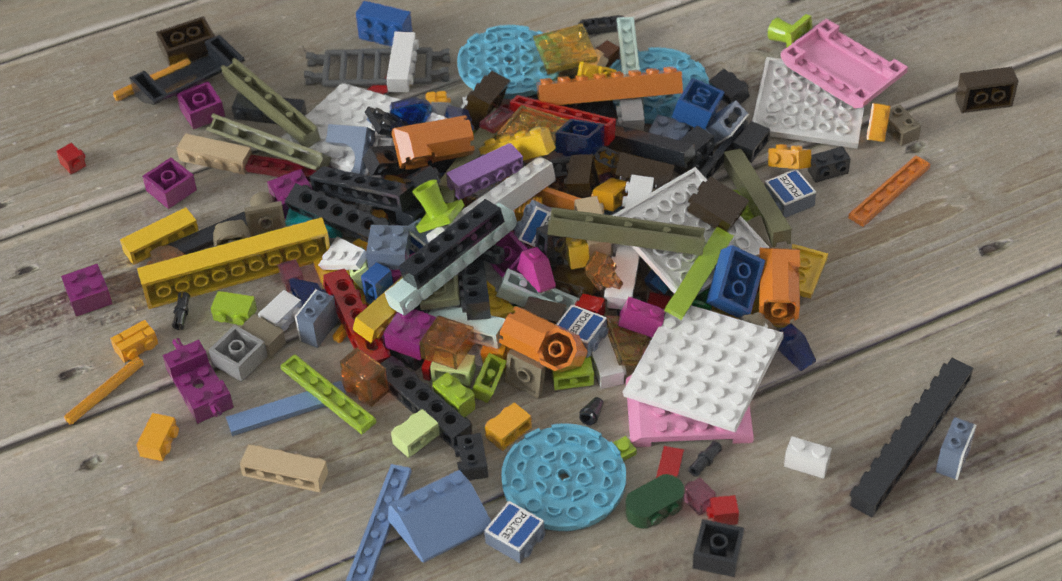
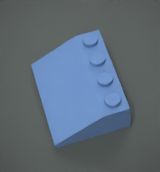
[388,470,492,563]

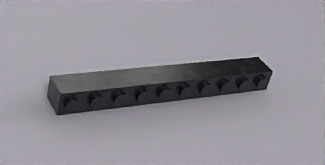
[849,357,974,518]

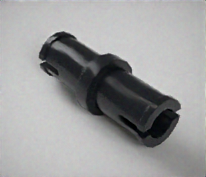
[172,292,190,330]
[688,441,722,477]

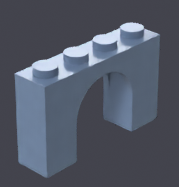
[326,124,376,202]

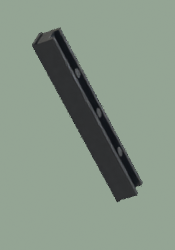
[577,125,695,169]

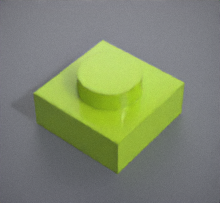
[613,436,637,461]

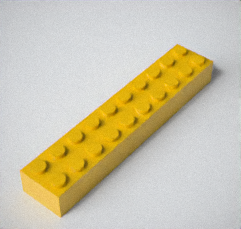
[137,217,330,309]

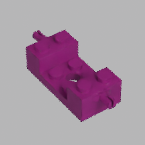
[162,338,234,424]

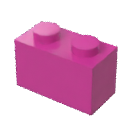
[618,297,665,338]

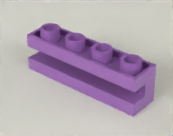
[446,143,523,200]

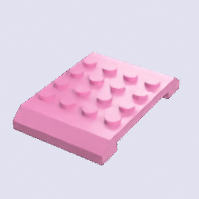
[781,19,908,108]
[626,375,754,447]

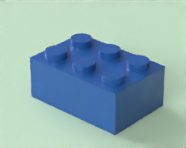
[356,0,412,47]
[672,78,724,130]
[706,245,765,318]

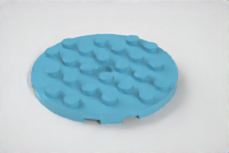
[457,25,561,99]
[610,47,709,124]
[501,424,626,531]

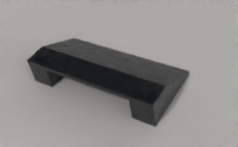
[129,34,245,105]

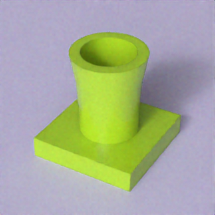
[767,14,812,47]
[413,179,465,233]

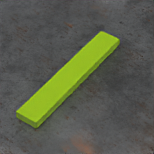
[664,227,734,320]
[280,354,377,435]

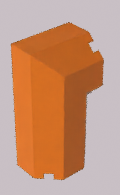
[392,115,475,170]
[759,247,800,326]
[499,306,588,372]

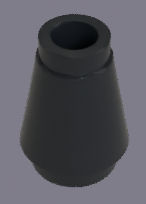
[579,397,604,425]

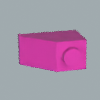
[517,247,556,293]

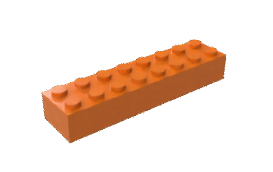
[536,66,683,105]

